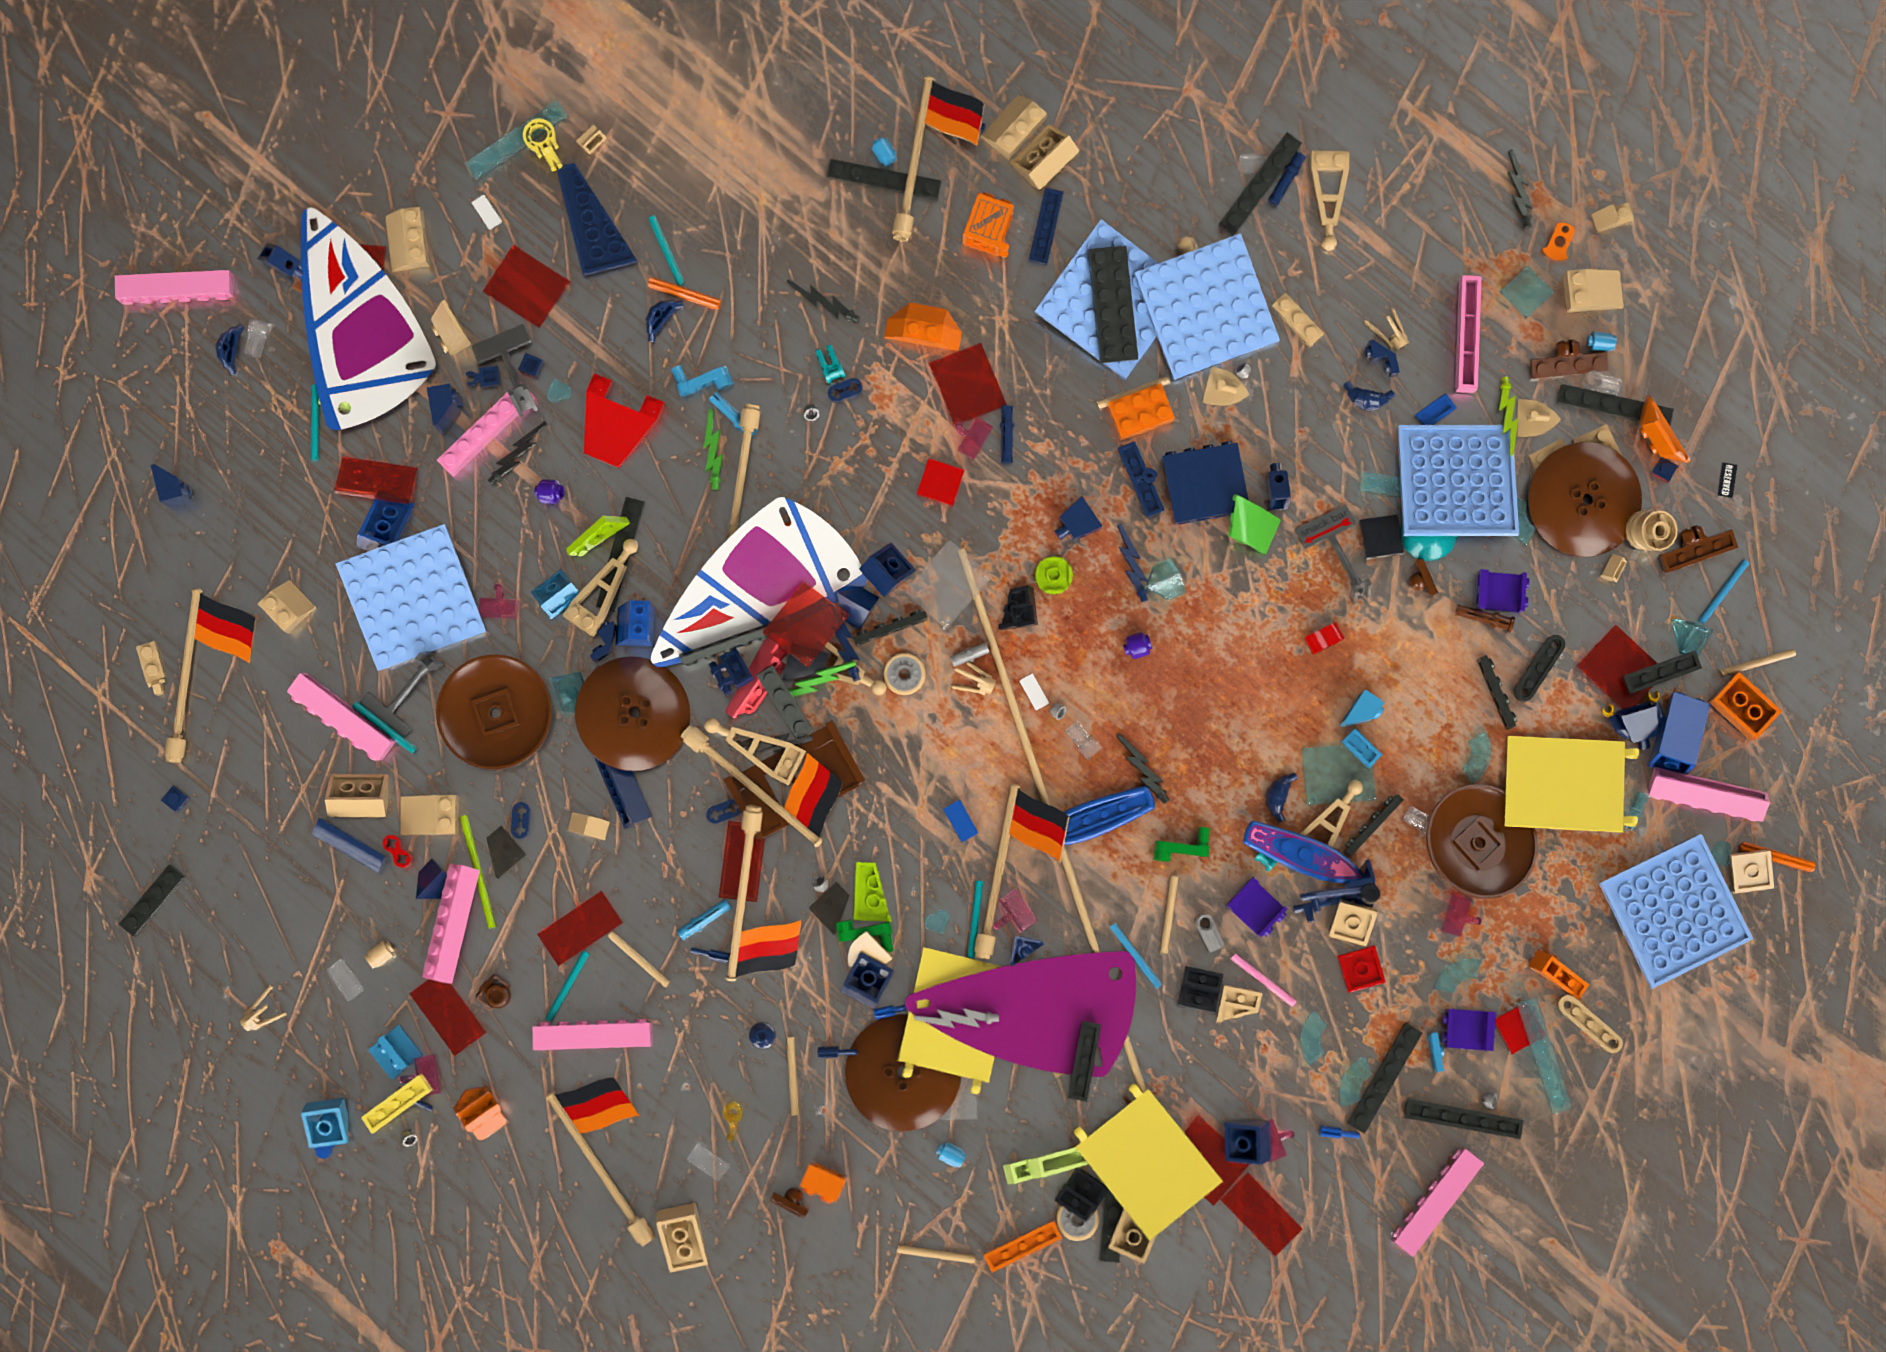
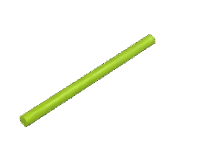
[460,815,496,929]

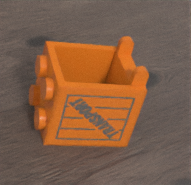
[963,192,1014,258]

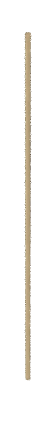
[958,548,1147,1094]

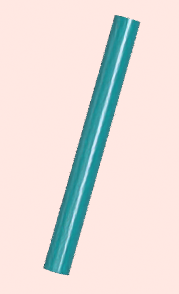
[648,215,685,286]
[311,384,319,460]
[352,701,417,754]
[967,881,983,959]
[545,950,589,1022]

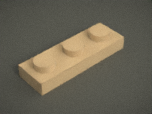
[1271,292,1324,347]

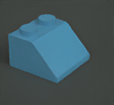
[1340,690,1385,727]
[301,1098,348,1148]

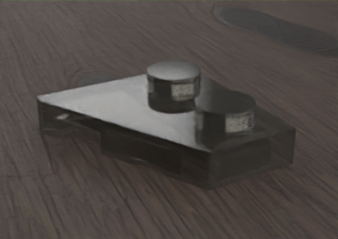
[809,881,850,935]

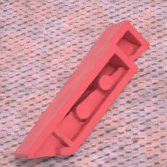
[725,633,791,719]

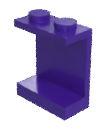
[1476,569,1530,613]
[1226,877,1288,937]
[1441,1009,1496,1051]

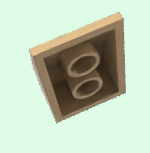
[1562,269,1624,313]
[431,300,472,356]
[400,795,459,835]
[656,1203,708,1272]

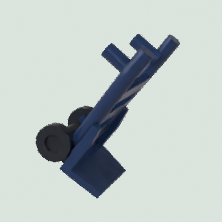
[1293,859,1380,923]

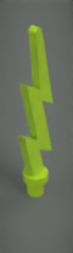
[1499,377,1518,456]

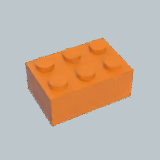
[1107,383,1175,442]
[1708,672,1782,741]
[800,1161,847,1204]

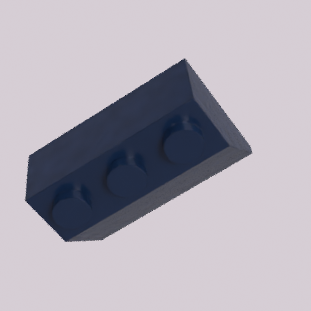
[427,383,464,436]

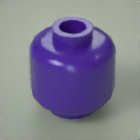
[534,479,564,504]
[1123,632,1153,659]

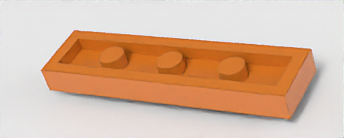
[983,1220,1062,1273]

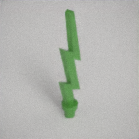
[704,408,723,490]
[788,661,856,698]

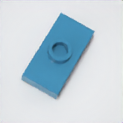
[1341,728,1383,769]
[1427,1032,1445,1072]

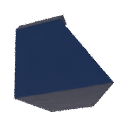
[837,588,880,630]
[416,858,447,899]
[1010,936,1044,966]

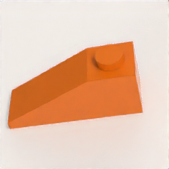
[1528,950,1589,1001]

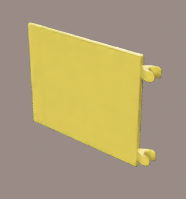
[1505,736,1639,833]
[898,947,1002,1094]
[1074,1083,1223,1241]

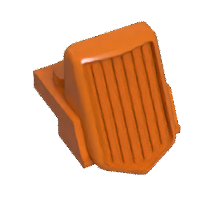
[453,1085,506,1140]

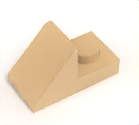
[1591,203,1634,232]

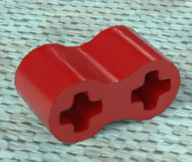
[1304,622,1345,655]
[382,835,414,868]

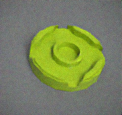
[1035,556,1073,595]

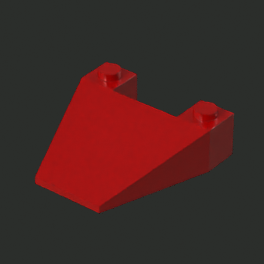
[584,373,666,468]

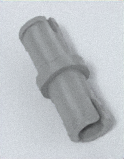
[950,643,989,667]

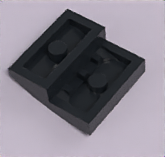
[1359,514,1404,560]
[1177,966,1223,1015]
[1055,1167,1109,1222]

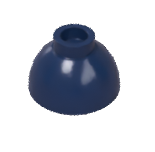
[749,1022,776,1049]

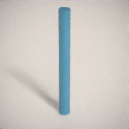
[1698,559,1749,624]
[1109,923,1162,989]

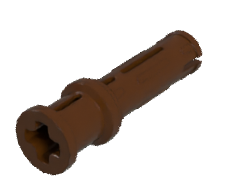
[1455,604,1515,633]

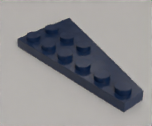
[556,163,638,276]

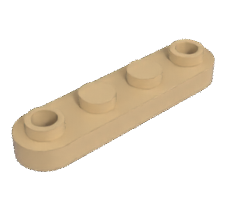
[1557,995,1623,1053]

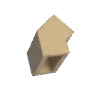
[577,125,607,154]
[1600,554,1627,582]

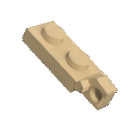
[136,641,166,696]

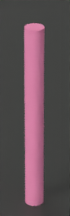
[1231,953,1297,1007]

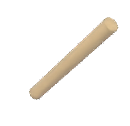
[1097,376,1170,409]
[1720,649,1796,677]
[1160,876,1179,954]
[608,931,670,988]
[786,1037,799,1116]
[897,1245,975,1263]

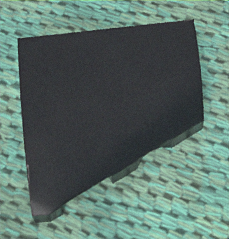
[998,585,1038,630]
[782,643,829,681]

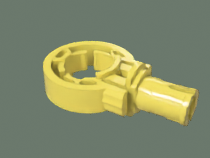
[523,119,562,171]

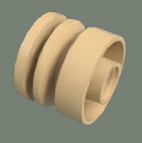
[1625,510,1678,551]

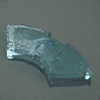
[1515,498,1536,546]
[1462,732,1491,784]
[1434,959,1481,993]
[1300,1011,1327,1066]
[1339,1057,1372,1107]

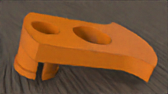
[1542,223,1575,261]

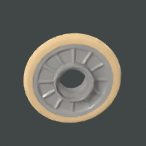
[883,653,925,695]
[1056,1206,1099,1241]

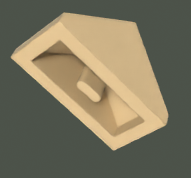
[567,812,610,840]

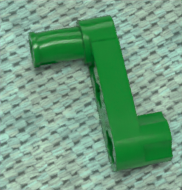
[1153,827,1210,862]
[835,920,894,952]

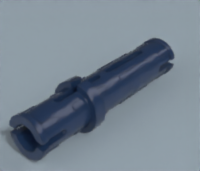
[1268,151,1306,206]
[1000,405,1015,464]

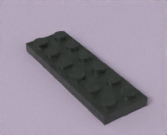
[1088,246,1139,364]

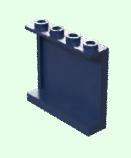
[1161,441,1249,526]

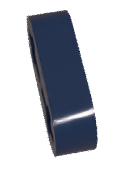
[828,378,863,403]
[706,799,741,824]
[511,802,531,839]

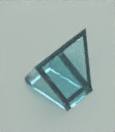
[1145,558,1186,601]
[1671,619,1713,657]

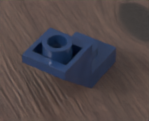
[1365,340,1400,378]
[590,621,617,663]

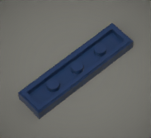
[1029,187,1064,265]

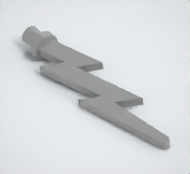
[914,1008,999,1028]

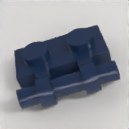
[709,647,754,696]

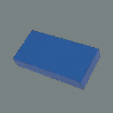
[1414,393,1457,425]
[943,800,978,842]

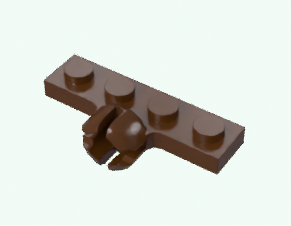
[1530,340,1608,379]
[1659,525,1738,573]

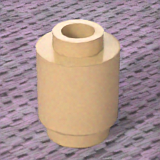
[1176,236,1198,256]
[364,940,395,968]

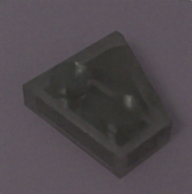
[486,825,527,879]

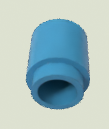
[871,137,898,167]
[1587,331,1617,352]
[936,1141,966,1168]

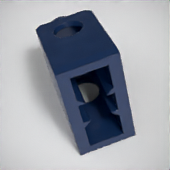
[257,243,303,279]
[1266,463,1291,511]
[1054,496,1102,541]

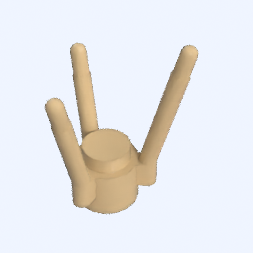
[1364,308,1409,351]
[951,661,996,695]
[239,985,286,1031]

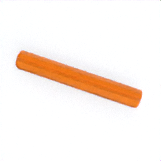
[648,277,721,310]
[1739,842,1816,872]

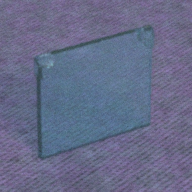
[1302,745,1377,806]

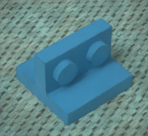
[531,569,579,619]
[368,1025,423,1080]

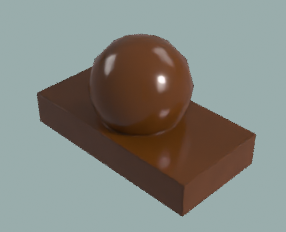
[1409,559,1439,597]
[770,1188,809,1219]

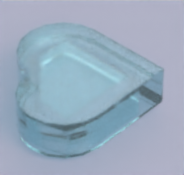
[547,379,572,403]
[1711,841,1732,866]
[925,910,949,934]

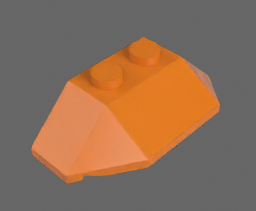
[884,302,962,352]
[1639,394,1691,463]

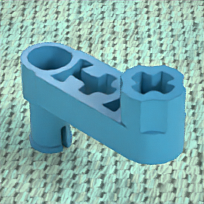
[671,365,734,397]

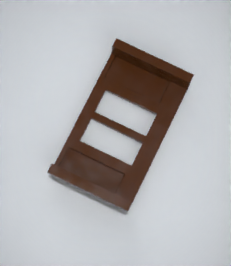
[723,720,865,840]

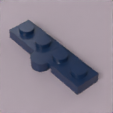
[1117,441,1165,519]

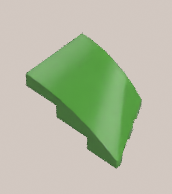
[1228,494,1281,554]

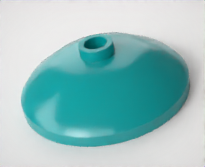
[1400,523,1457,561]

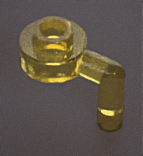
[723,1102,743,1141]

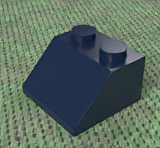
[151,464,192,508]
[859,542,916,597]
[839,952,894,1009]
[1224,1119,1271,1165]

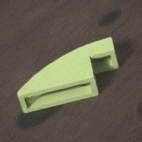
[1003,1147,1088,1184]

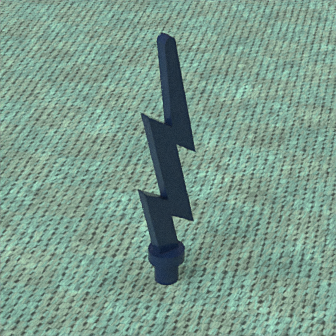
[1117,523,1149,603]
[830,604,860,682]

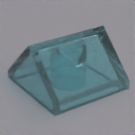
[549,672,584,717]

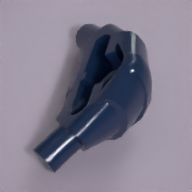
[645,299,683,342]
[215,324,244,375]
[1343,380,1395,411]
[1266,772,1298,823]

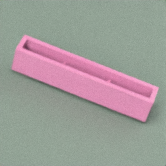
[115,270,234,305]
[1455,275,1482,393]
[437,382,536,477]
[287,672,396,761]
[1648,767,1770,822]
[422,864,480,984]
[533,1019,652,1050]
[1392,1148,1484,1257]

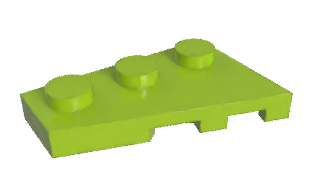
[566,516,630,557]
[853,862,892,922]

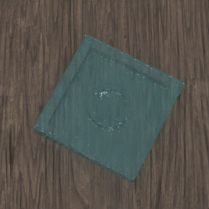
[1500,265,1554,319]

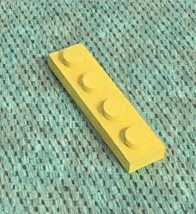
[361,1074,433,1134]

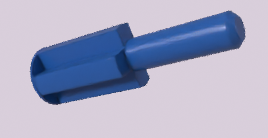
[873,1005,907,1020]
[1319,1125,1360,1139]

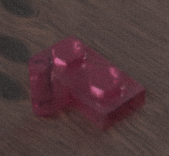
[955,417,993,460]
[479,583,519,620]
[994,889,1038,932]
[1441,894,1482,937]
[399,1054,441,1096]
[1267,1119,1295,1162]

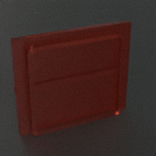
[1577,625,1658,709]

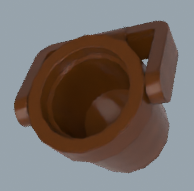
[475,974,511,1010]

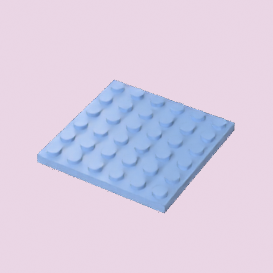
[1034,219,1159,379]
[1134,233,1280,380]
[1397,425,1519,536]
[336,524,487,671]
[1599,834,1753,989]

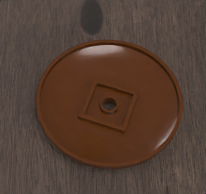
[1528,442,1642,557]
[436,654,552,770]
[575,656,690,771]
[1426,784,1538,899]
[845,1014,961,1132]

